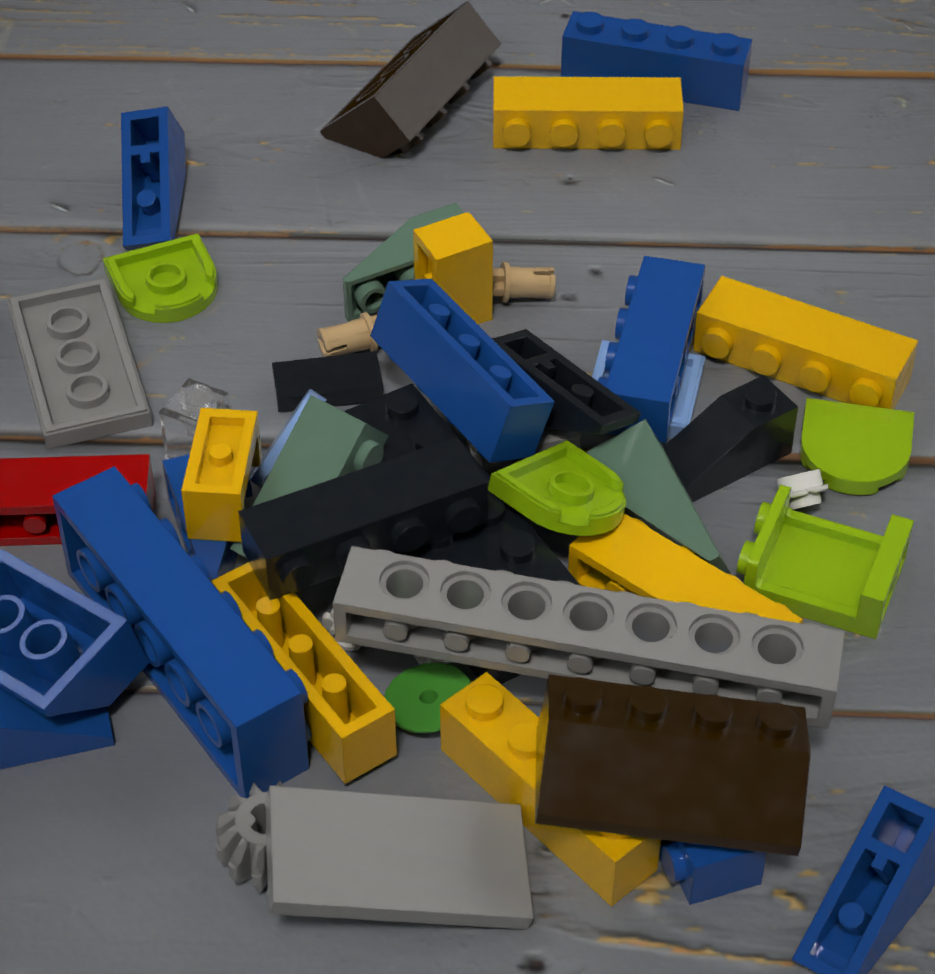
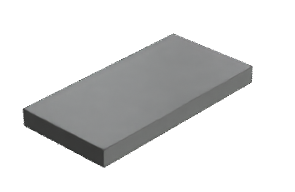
[7,278,153,449]
[265,786,533,930]

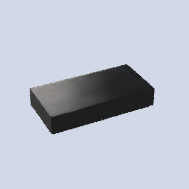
[272,351,384,412]

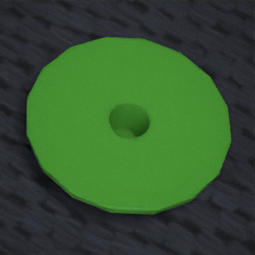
[385,663,471,733]

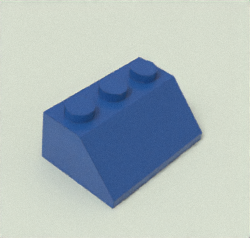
[0,549,149,717]

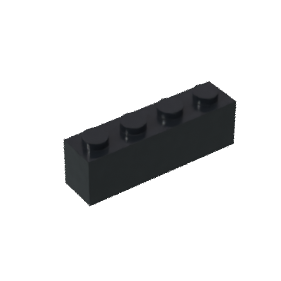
[238,436,488,600]

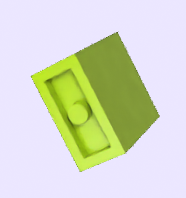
[736,484,914,640]

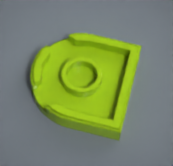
[103,234,218,323]
[799,398,915,495]
[488,440,626,536]

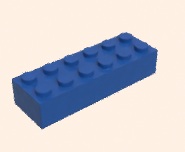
[52,466,312,798]

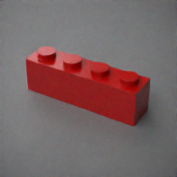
[0,454,156,546]

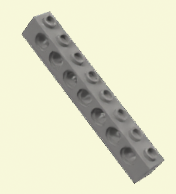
[333,546,845,729]

